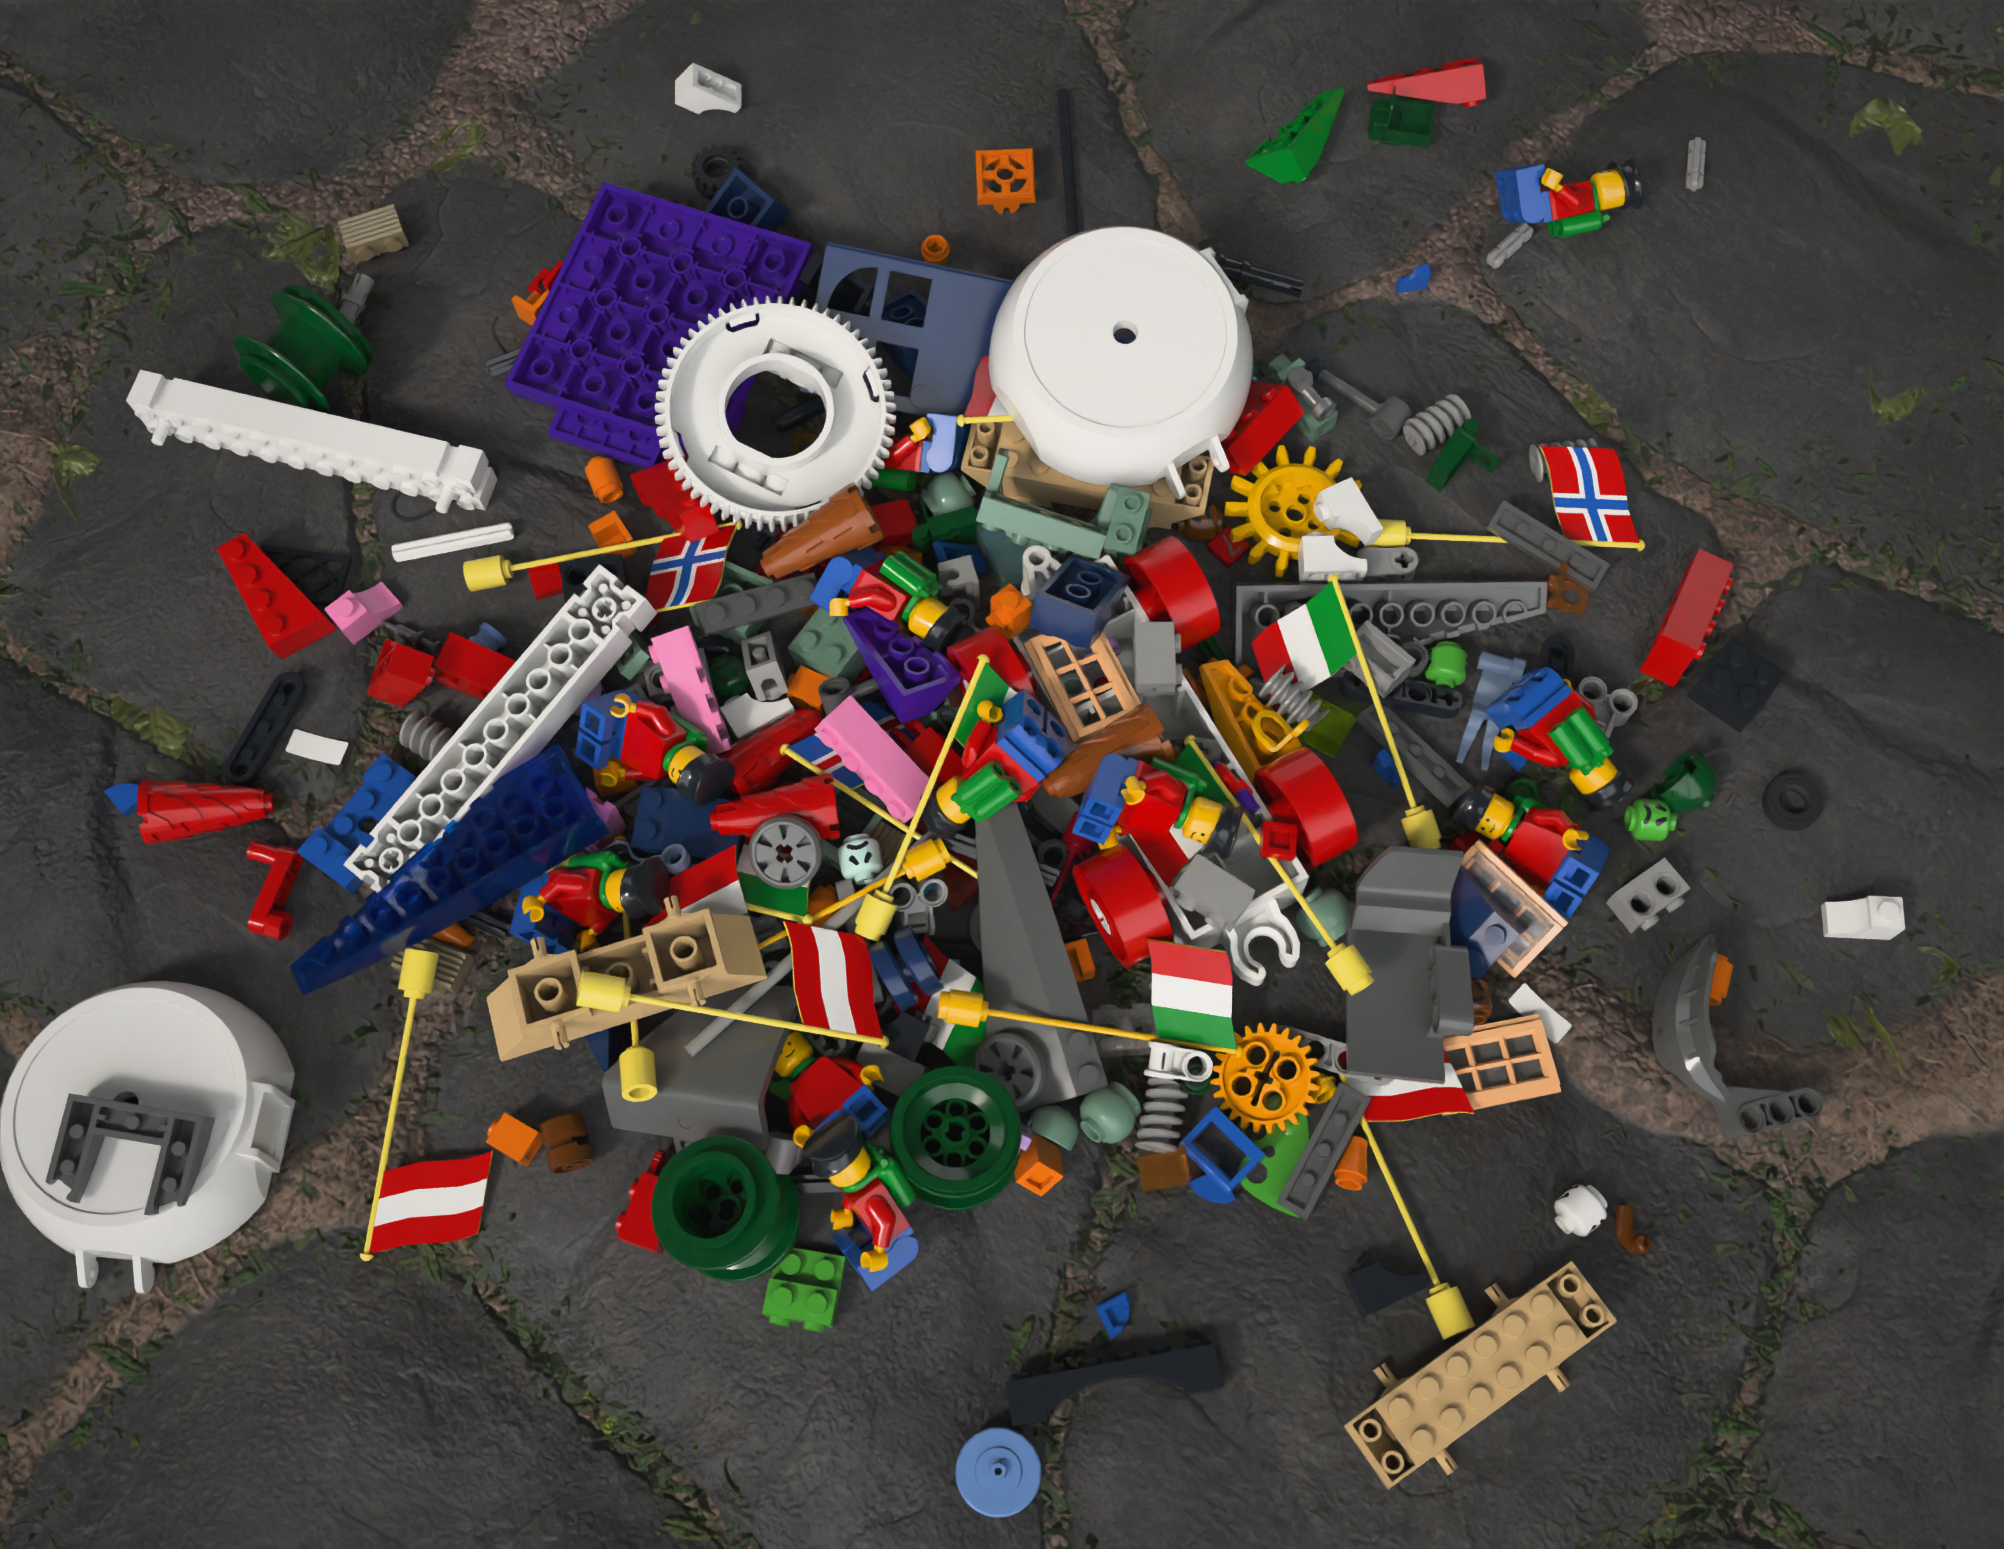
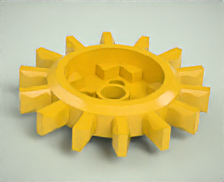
[1224,445,1362,578]

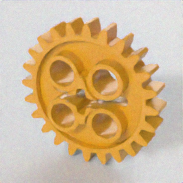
[1210,1023,1322,1134]

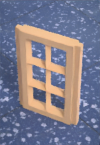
[1023,631,1141,744]

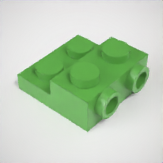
[762,1248,847,1333]

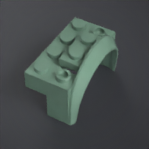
[976,447,1120,561]

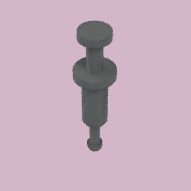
[381,619,444,657]

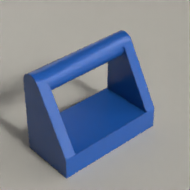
[1178,1106,1267,1194]

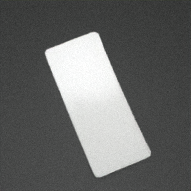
[286,729,348,765]
[1509,983,1572,1043]

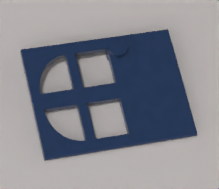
[800,241,1015,426]

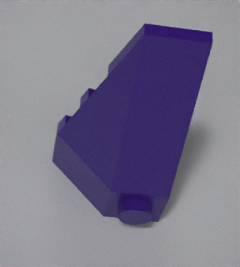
[843,607,961,724]

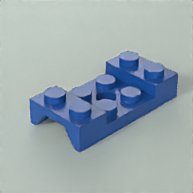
[297,753,417,895]

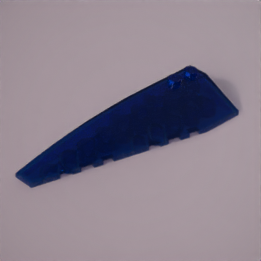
[290,743,611,995]

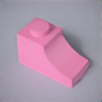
[324,581,403,645]

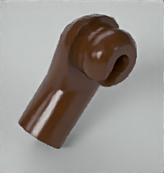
[1614,1205,1651,1255]

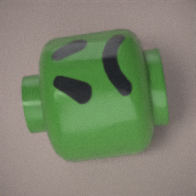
[1425,641,1468,688]
[1624,798,1676,842]

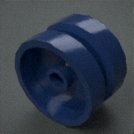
[867,924,945,1011]

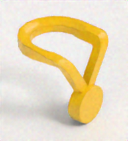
[1252,710,1310,752]

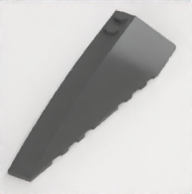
[1230,580,1547,680]
[975,802,1108,1113]

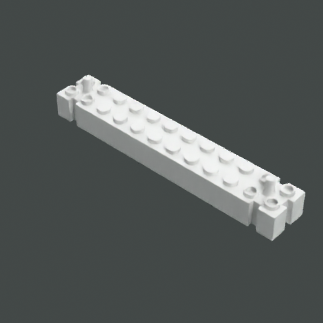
[126,370,498,513]
[343,564,657,912]

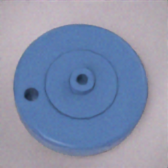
[955,1427,1041,1518]

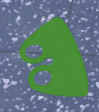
[1238,1093,1309,1218]

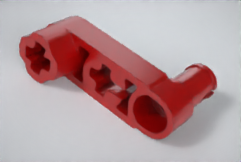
[247,840,303,941]

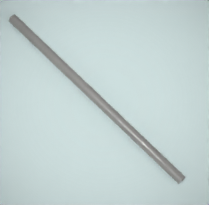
[684,831,935,1057]

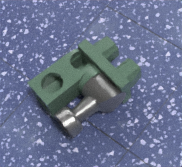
[1267,354,1338,443]

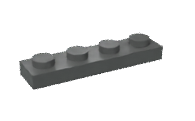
[1485,500,1610,592]
[693,572,819,637]
[1356,703,1471,808]
[1276,1082,1371,1221]

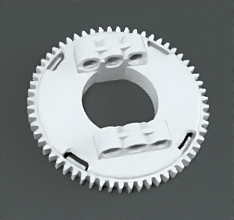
[655,295,896,532]

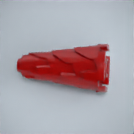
[716,707,824,799]
[710,773,840,840]
[137,780,275,845]

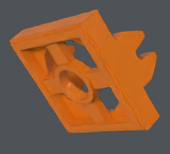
[975,148,1035,214]

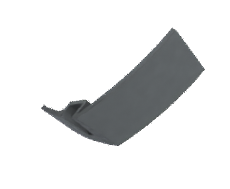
[1345,846,1474,1084]

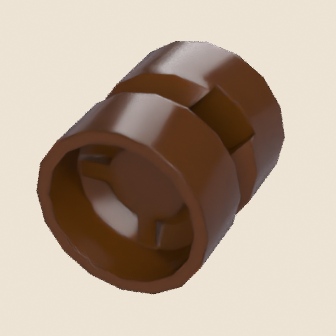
[539,1113,594,1174]

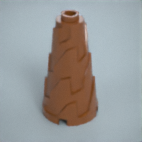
[759,482,885,578]
[1041,702,1175,799]

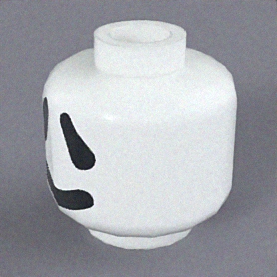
[1554,1185,1608,1236]

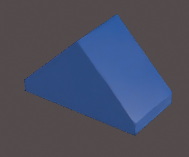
[932,541,989,578]

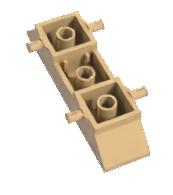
[961,421,1214,529]
[487,895,768,1062]
[1344,1261,1617,1490]

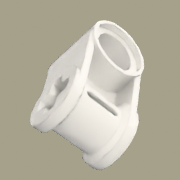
[1144,1041,1213,1082]

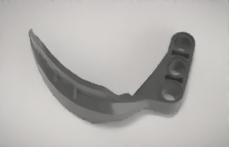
[1652,934,1824,1139]

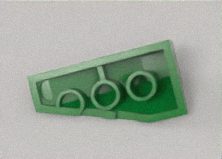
[1245,86,1345,184]

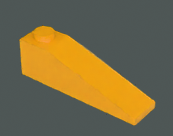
[1199,659,1302,789]

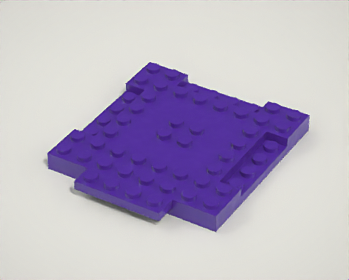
[504,182,817,469]

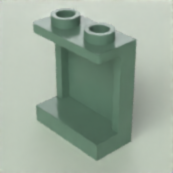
[1103,486,1152,567]

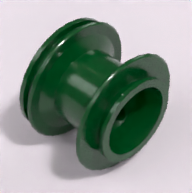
[234,284,374,414]
[889,1066,1022,1211]
[651,1135,802,1283]

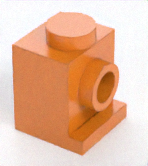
[986,583,1032,642]

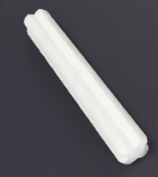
[392,522,514,562]

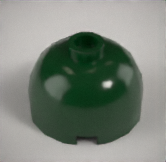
[1650,749,1717,813]

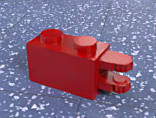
[889,719,963,784]
[615,1149,666,1255]

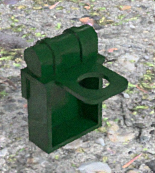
[1368,86,1436,148]
[1425,418,1499,492]
[912,497,980,558]

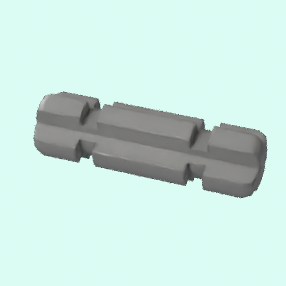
[1685,137,1706,192]
[1486,223,1534,269]

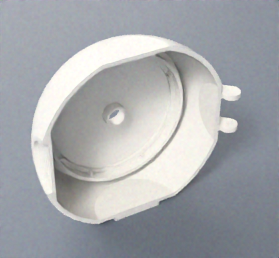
[989,226,1253,500]
[0,981,295,1294]

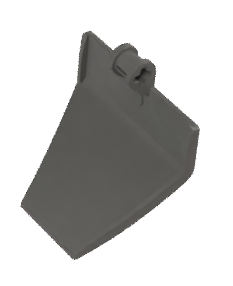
[602,983,799,1153]

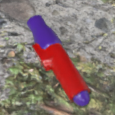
[1213,761,1261,814]

